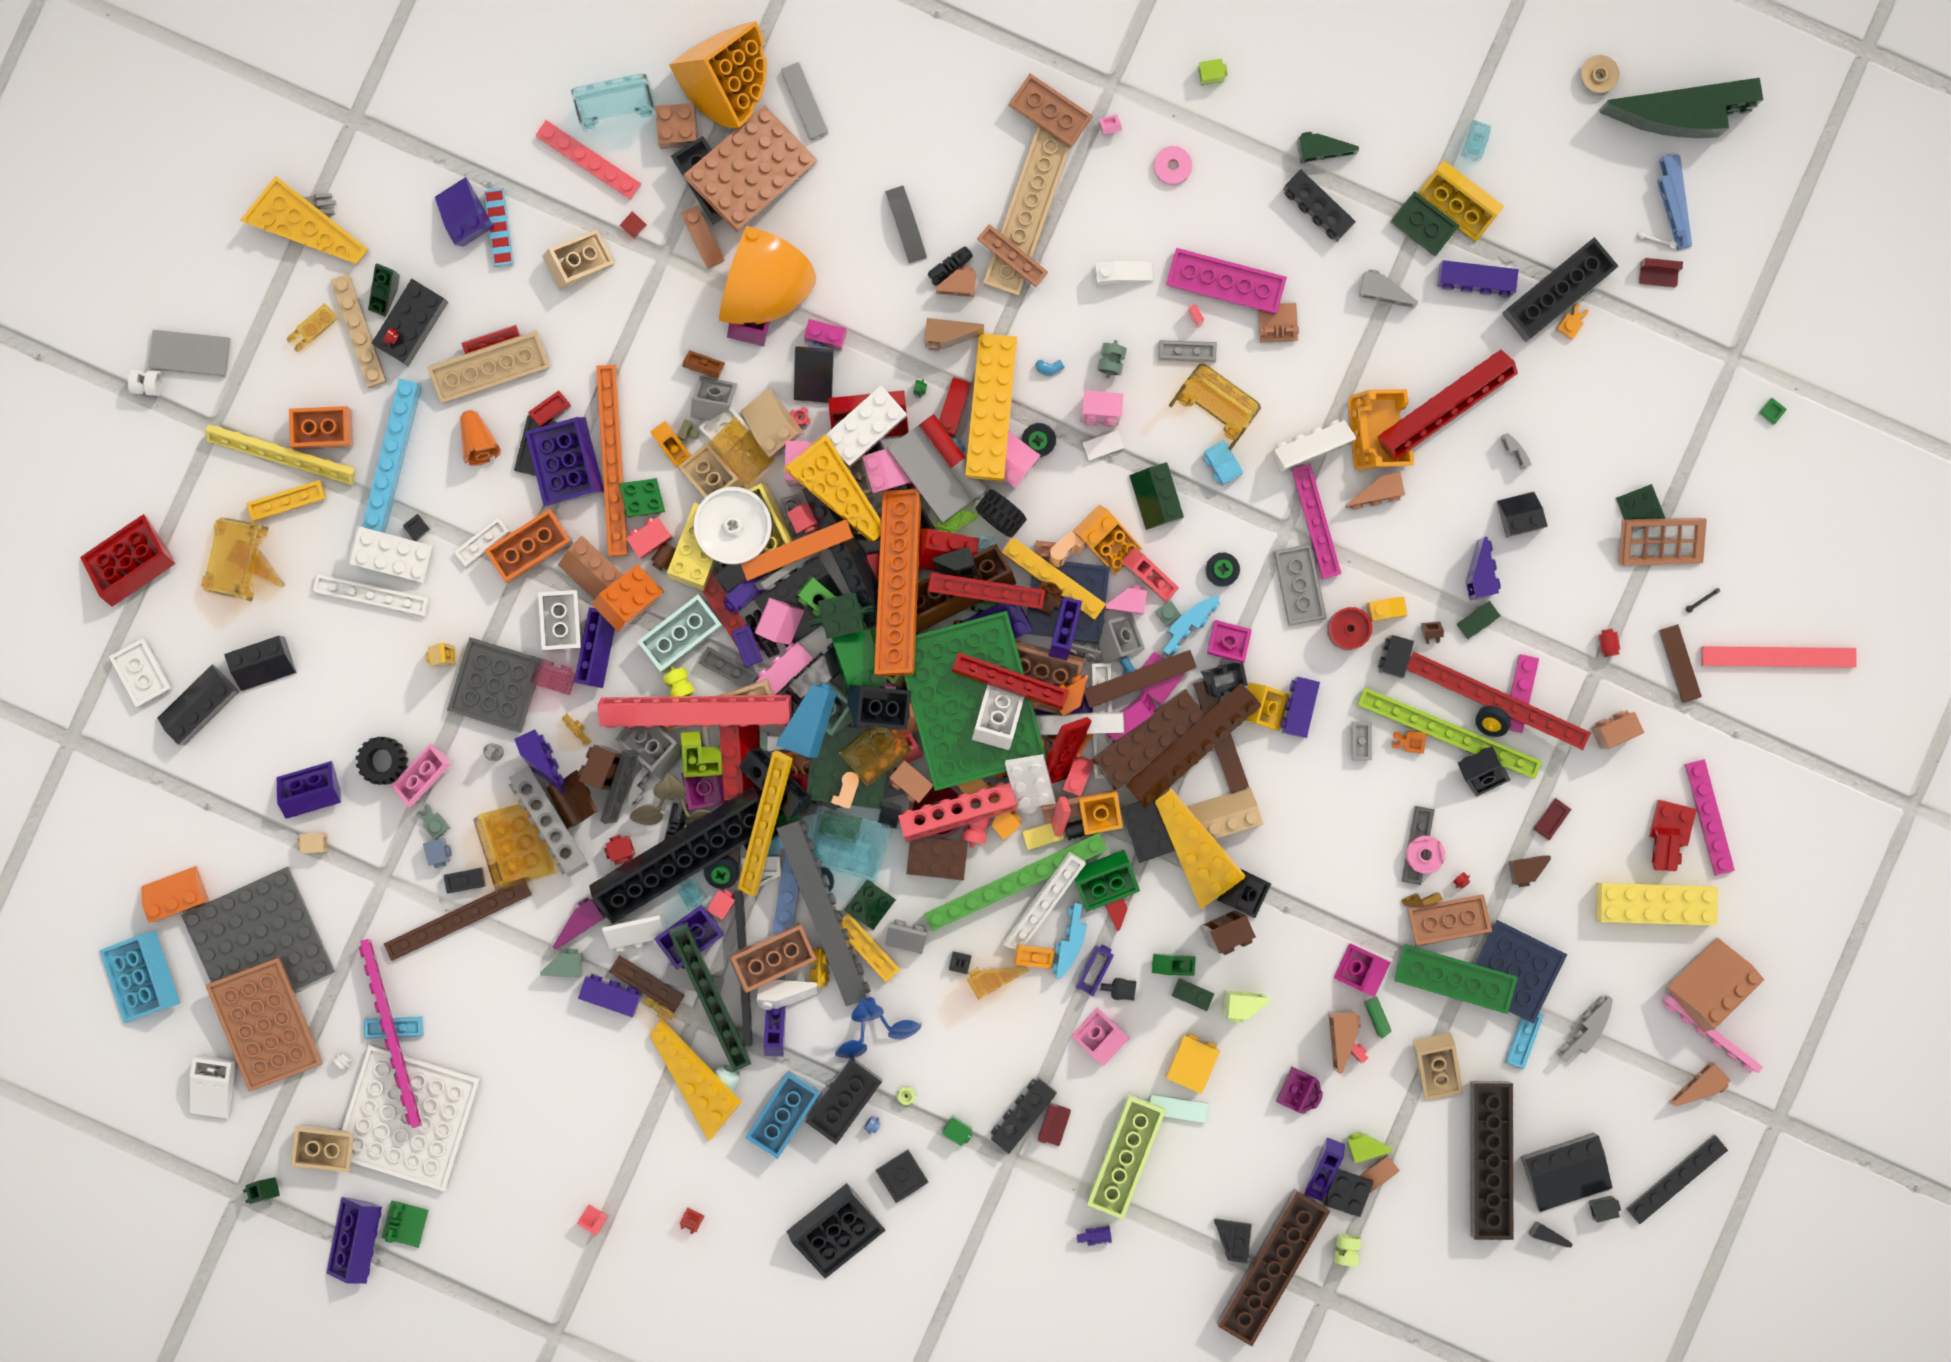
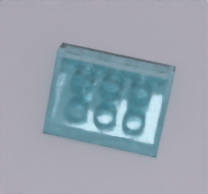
[809,805,893,882]

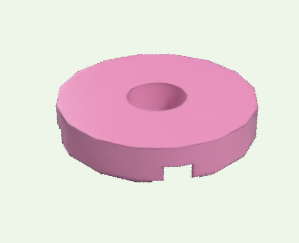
[1154,146,1192,185]
[1406,836,1445,874]

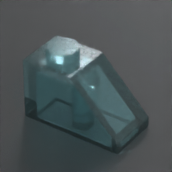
[1460,120,1491,162]
[678,878,708,910]

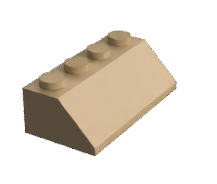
[1187,787,1263,839]

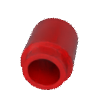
[1598,628,1621,657]

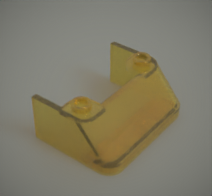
[1168,363,1261,451]

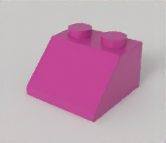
[1334,943,1391,997]

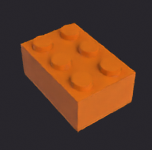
[289,406,353,450]
[592,564,664,632]

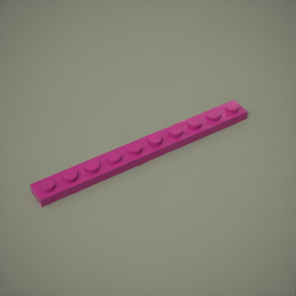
[359,939,423,1128]

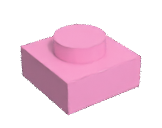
[1099,114,1122,135]

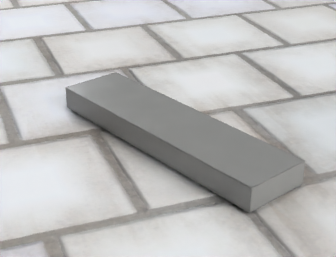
[781,62,828,140]

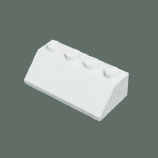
[1272,420,1356,473]

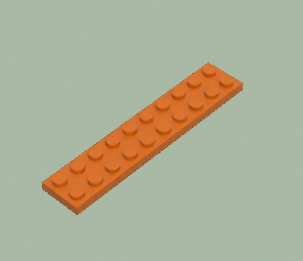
[874,489,922,677]

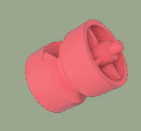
[961,818,991,848]

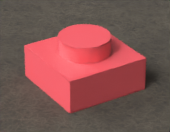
[1350,1043,1368,1063]

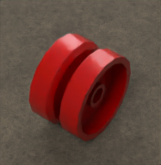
[1327,607,1372,650]

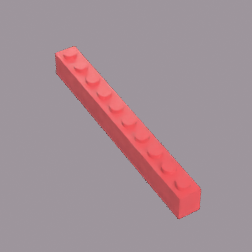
[597,695,793,728]

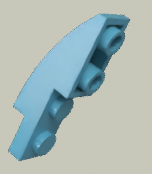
[1162,595,1220,656]
[1052,902,1087,979]

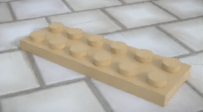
[427,330,550,403]

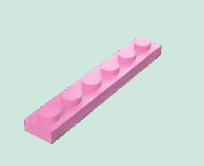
[1662,994,1763,1073]

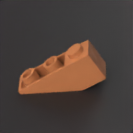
[1346,472,1405,510]

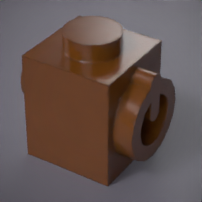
[1038,581,1063,615]

